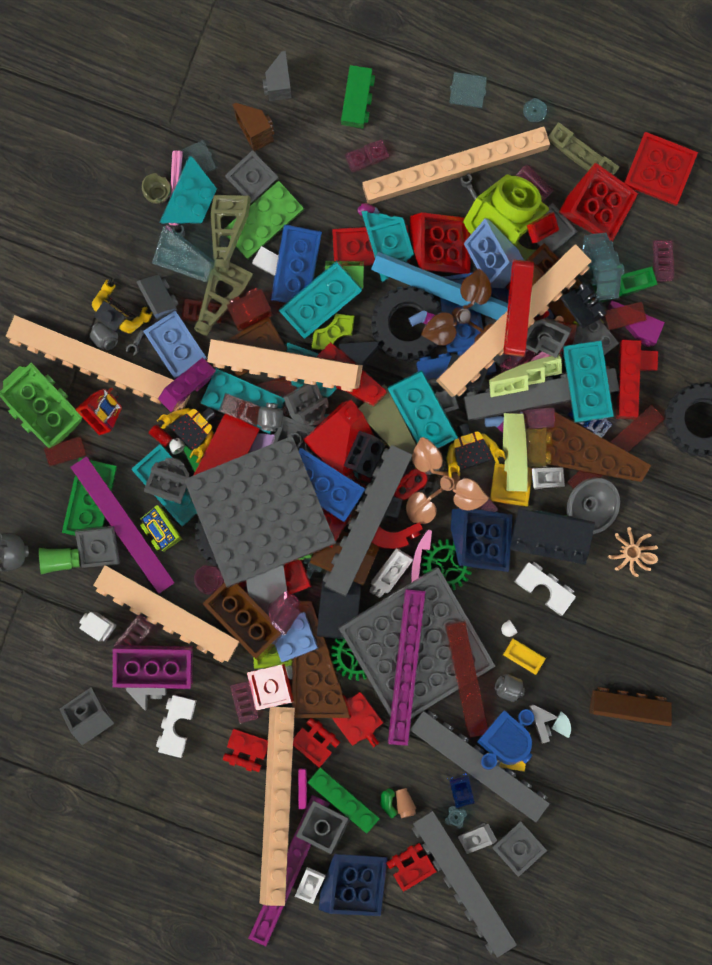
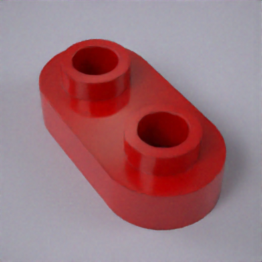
[394,469,428,500]

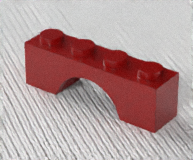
[616,340,641,420]

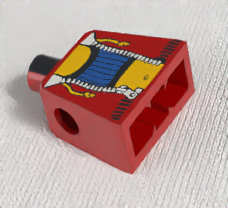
[75,388,122,435]

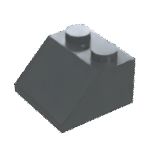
[262,51,292,101]
[137,274,179,321]
[60,687,114,745]
[296,801,350,854]

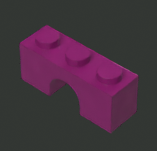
[158,357,216,412]

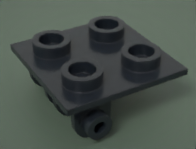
[560,282,607,329]

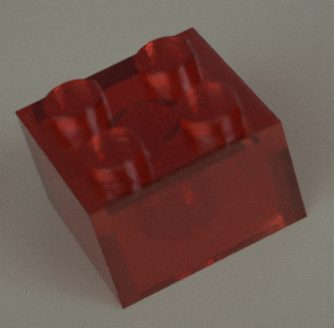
[227,288,273,332]

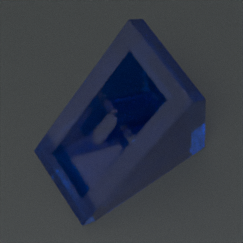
[448,774,475,808]

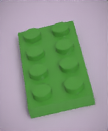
[224,181,304,260]

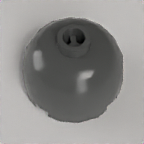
[0,533,29,572]

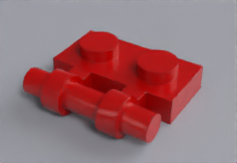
[293,718,340,768]
[223,729,268,772]
[386,843,436,892]

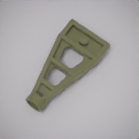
[211,195,251,272]
[194,258,253,336]

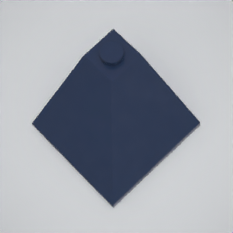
[451,508,512,572]
[319,854,387,916]

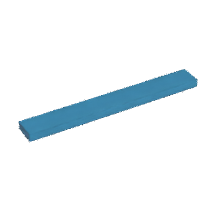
[371,252,508,320]

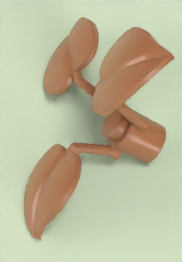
[406,437,489,524]

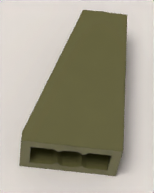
[359,385,416,461]

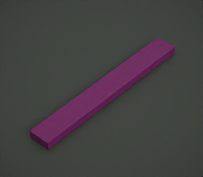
[70,456,174,594]
[388,589,426,746]
[248,795,330,946]

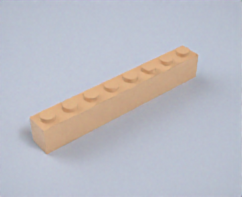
[207,339,363,392]
[93,565,240,663]

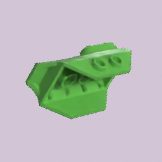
[0,362,82,448]

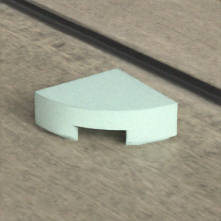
[551,711,571,738]

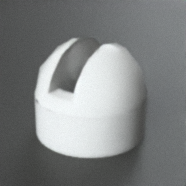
[169,438,186,454]
[501,620,518,637]

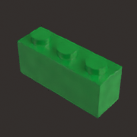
[341,65,375,129]

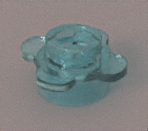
[445,806,467,828]

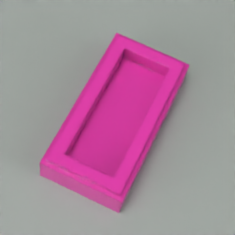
[298,768,307,809]

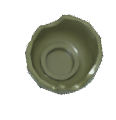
[142,173,171,204]

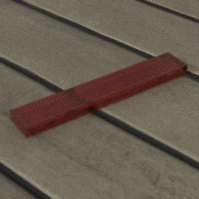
[567,405,664,490]
[445,621,488,738]

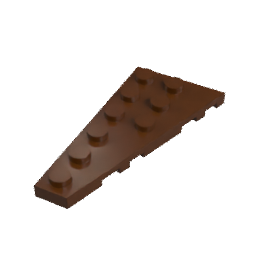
[527,409,651,482]
[292,601,351,718]

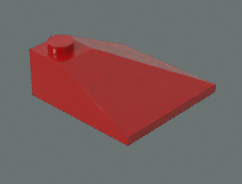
[559,163,638,242]
[410,212,470,274]
[303,400,374,477]

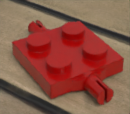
[332,691,384,747]

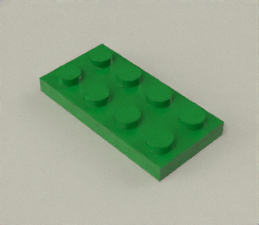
[62,458,117,536]

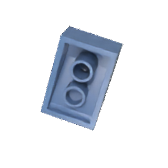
[464,218,524,288]

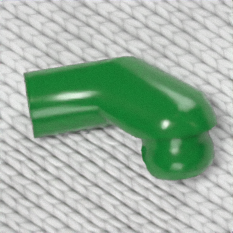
[380,788,398,819]

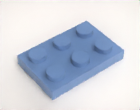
[143,311,207,379]

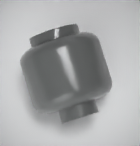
[90,322,119,350]
[257,403,284,431]
[495,674,525,702]

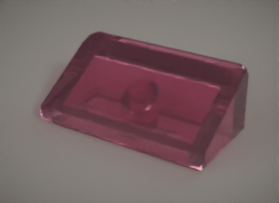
[515,165,554,202]

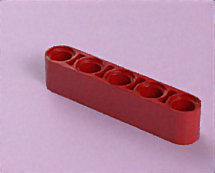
[504,259,534,356]

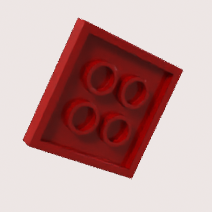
[624,132,698,206]

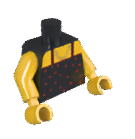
[92,280,153,333]
[157,407,216,463]
[446,423,506,478]

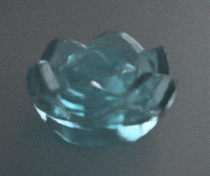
[523,98,547,122]

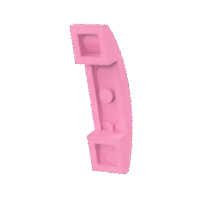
[411,530,432,582]

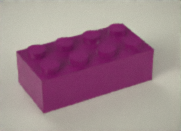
[112,645,193,689]

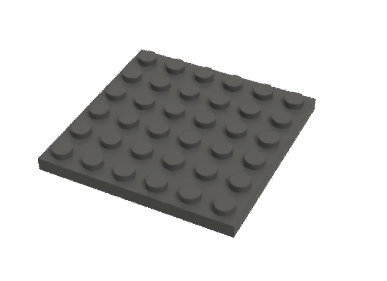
[184,436,336,588]
[338,567,495,718]

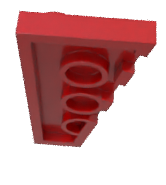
[317,342,387,407]

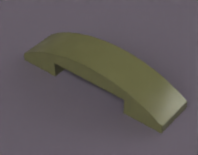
[548,122,619,175]

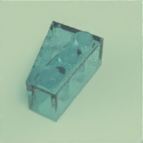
[152,225,214,282]
[583,233,624,300]

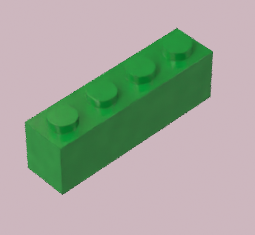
[308,767,380,834]

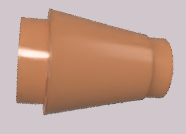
[396,788,417,818]

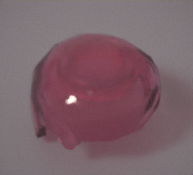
[194,565,224,595]

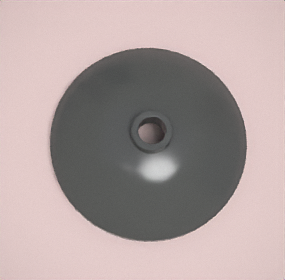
[567,477,620,534]

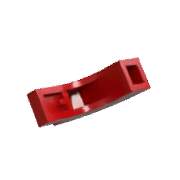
[372,522,423,549]

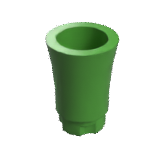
[39,548,80,575]

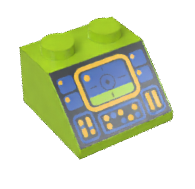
[140,505,182,552]

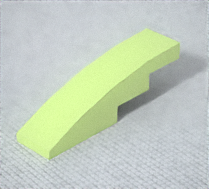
[489,354,562,397]
[503,413,527,492]

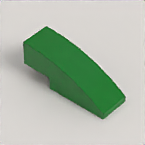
[593,266,658,303]

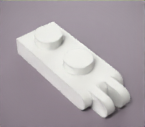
[370,548,413,598]

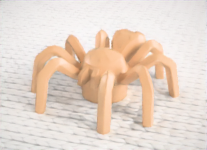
[608,527,658,577]

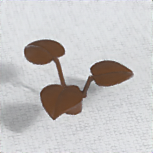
[421,269,498,356]

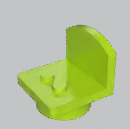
[463,174,549,246]

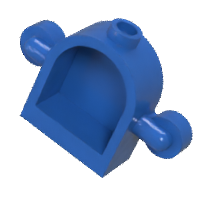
[477,709,534,770]

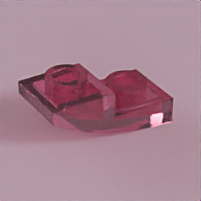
[345,140,389,173]
[520,408,555,431]

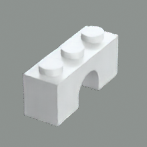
[514,562,576,616]
[79,612,117,641]
[156,695,197,758]

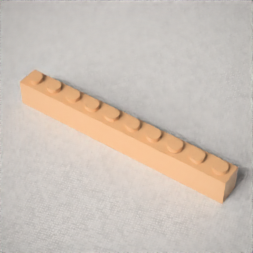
[363,126,550,204]
[436,244,591,397]
[6,315,191,411]
[260,707,295,906]

